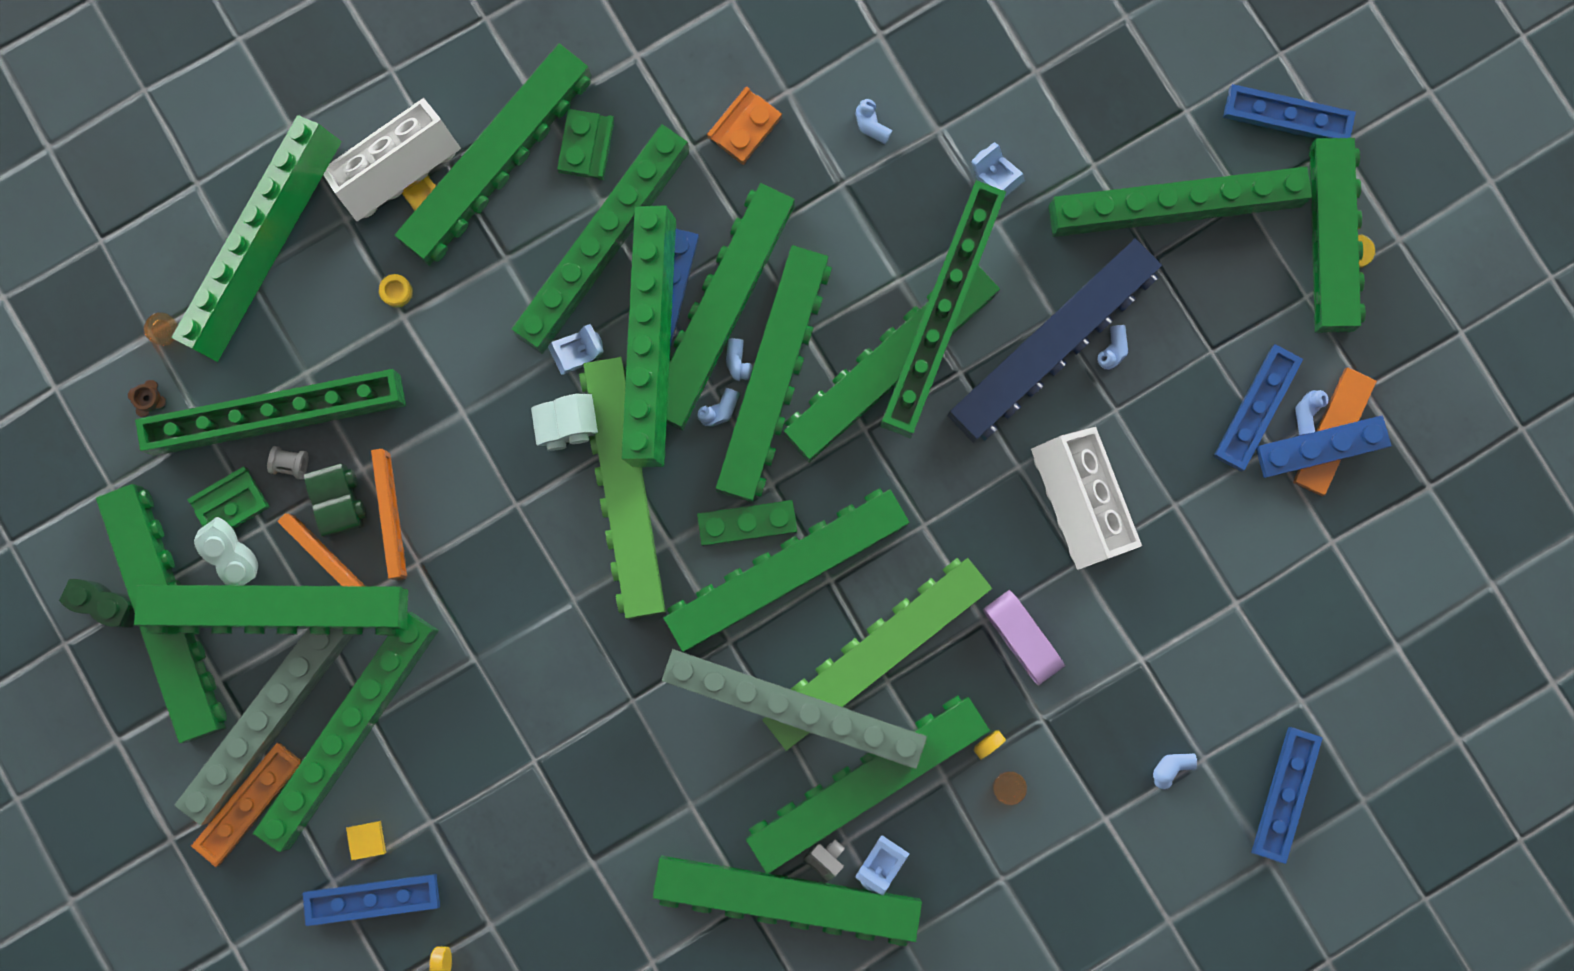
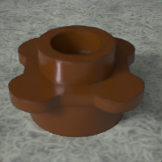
[128,380,166,417]

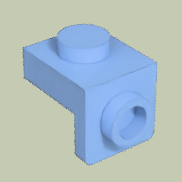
[972,143,1025,198]
[548,324,604,375]
[855,835,909,895]

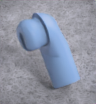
[856,99,892,144]
[1097,325,1128,370]
[726,338,752,381]
[697,388,740,427]
[1295,390,1328,436]
[1153,753,1197,789]

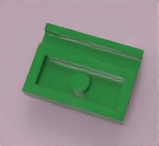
[557,109,614,180]
[187,466,270,529]

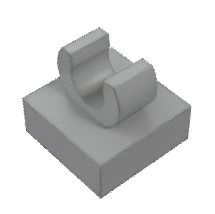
[803,840,845,881]

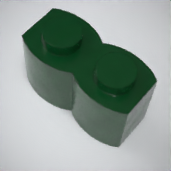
[304,463,367,538]
[59,579,135,628]

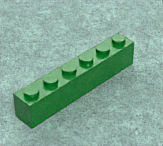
[1309,138,1366,333]

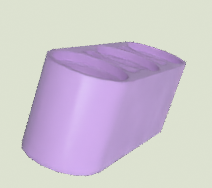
[983,590,1065,686]

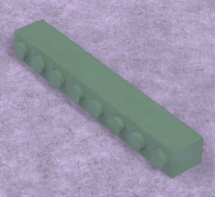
[174,629,354,825]
[662,649,927,769]

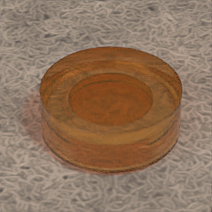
[144,312,178,346]
[993,771,1027,805]

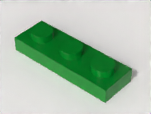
[697,500,797,546]

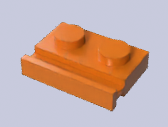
[707,86,782,165]

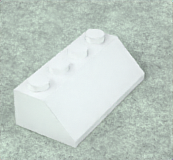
[323,98,461,221]
[1031,427,1142,570]

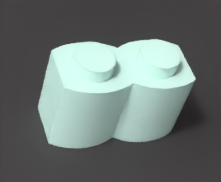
[531,394,598,451]
[194,517,258,586]

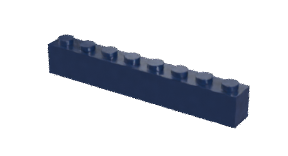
[947,238,1162,443]

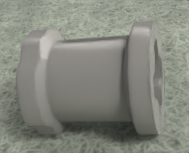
[267,446,309,479]

